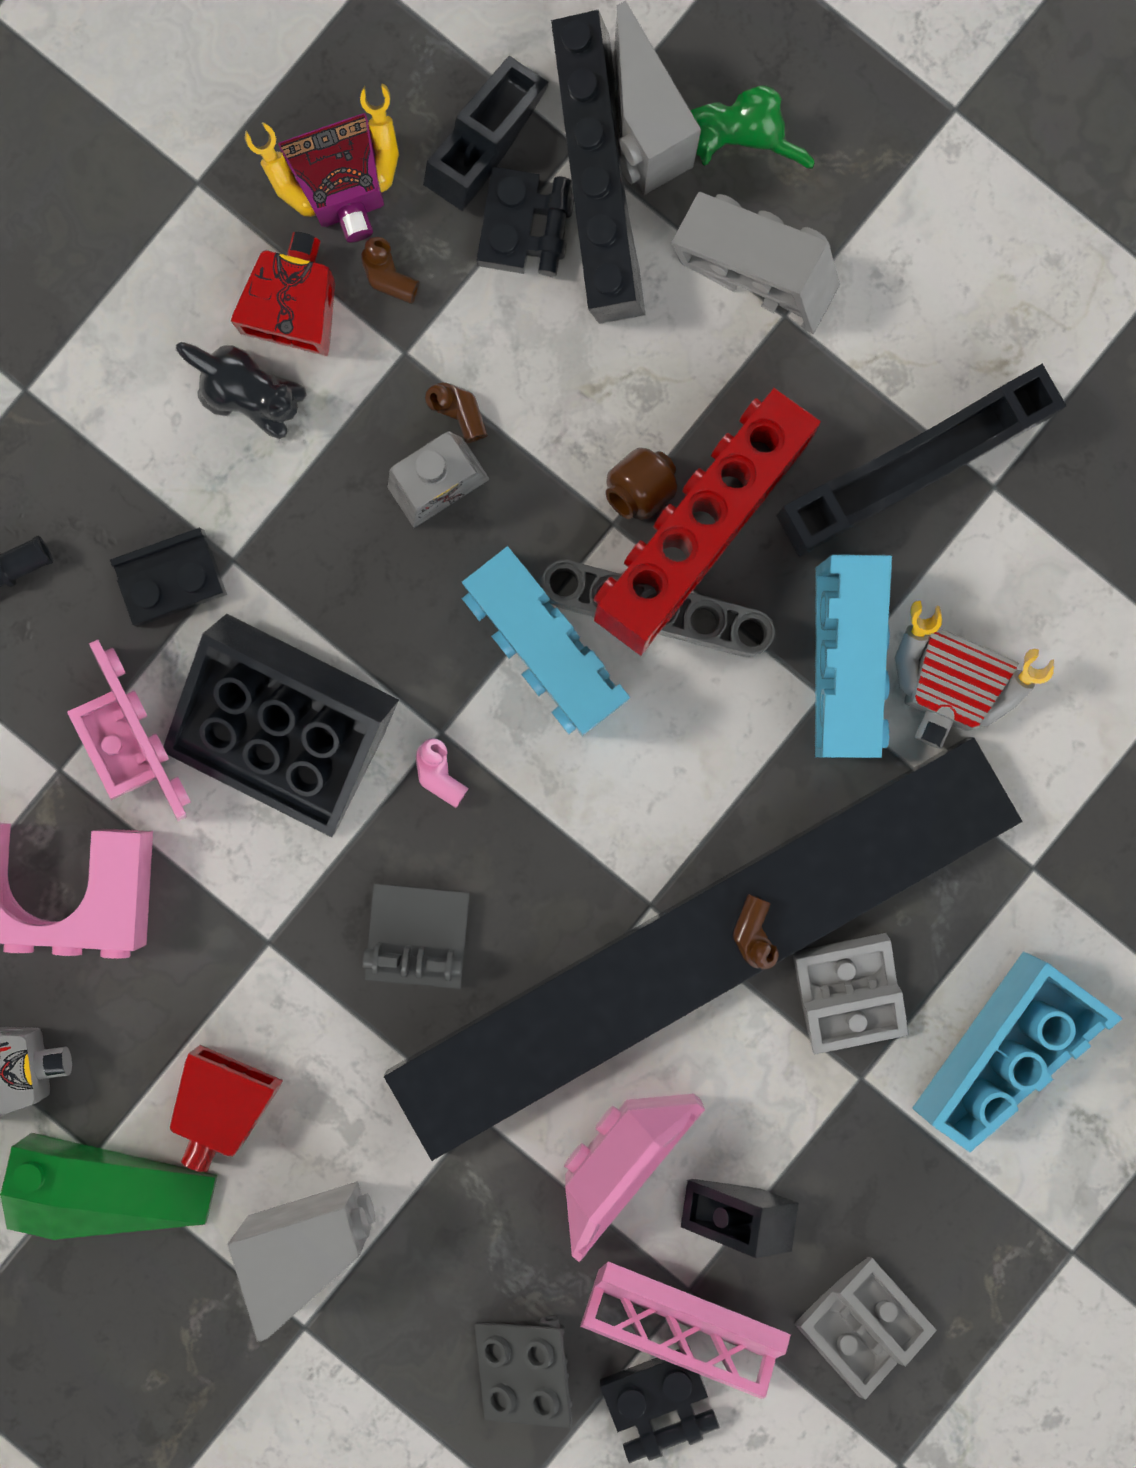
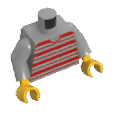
[895,601,1054,749]

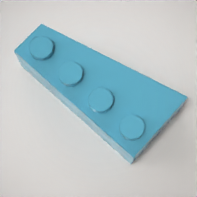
[462,546,631,736]
[815,555,892,758]
[912,951,1123,1152]

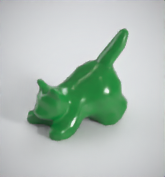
[690,85,815,169]

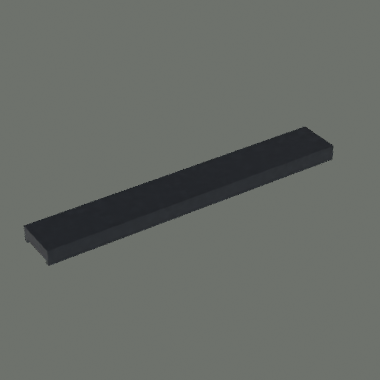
[383,737,1023,1161]

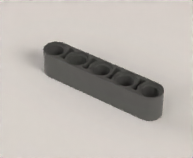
[542,560,775,657]

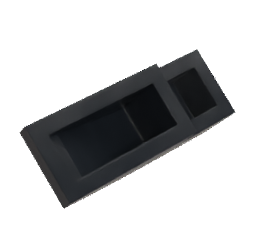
[423,56,548,212]

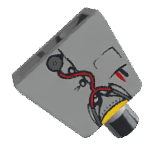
[388,431,490,528]
[0,1027,72,1116]

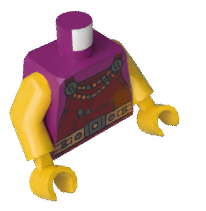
[244,84,399,243]

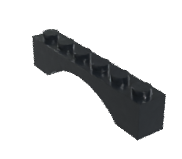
[551,9,646,324]
[776,363,1066,557]

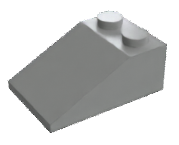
[614,0,701,195]

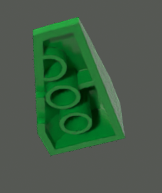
[0,1133,218,1240]

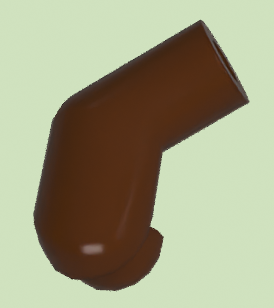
[361,237,420,304]

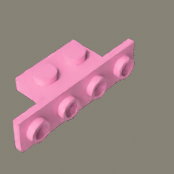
[67,640,191,821]

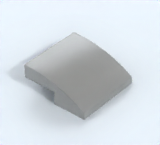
[793,933,909,1054]
[794,1257,937,1400]

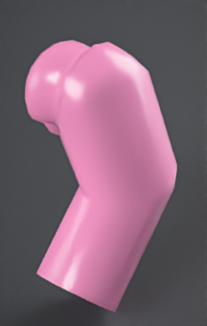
[416,738,469,808]

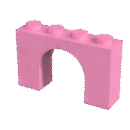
[0,823,153,959]

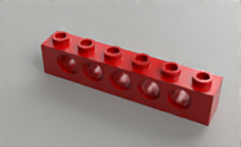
[594,388,821,656]

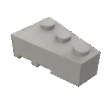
[671,192,840,335]

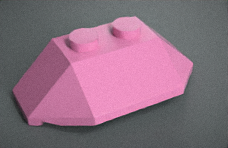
[564,1093,705,1262]

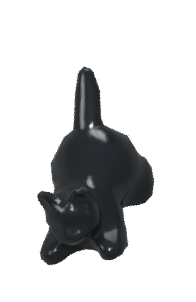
[176,342,306,439]

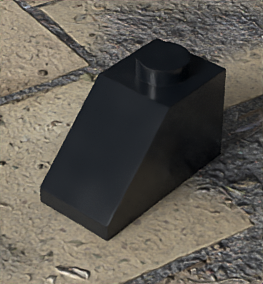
[681,1179,799,1258]

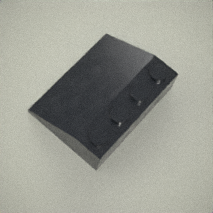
[163,614,399,838]

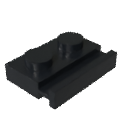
[110,527,227,627]

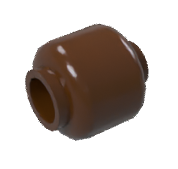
[605,448,677,520]

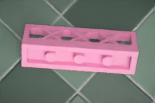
[580,1262,791,1399]

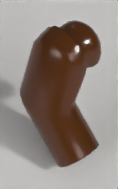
[425,382,488,443]
[733,894,779,969]

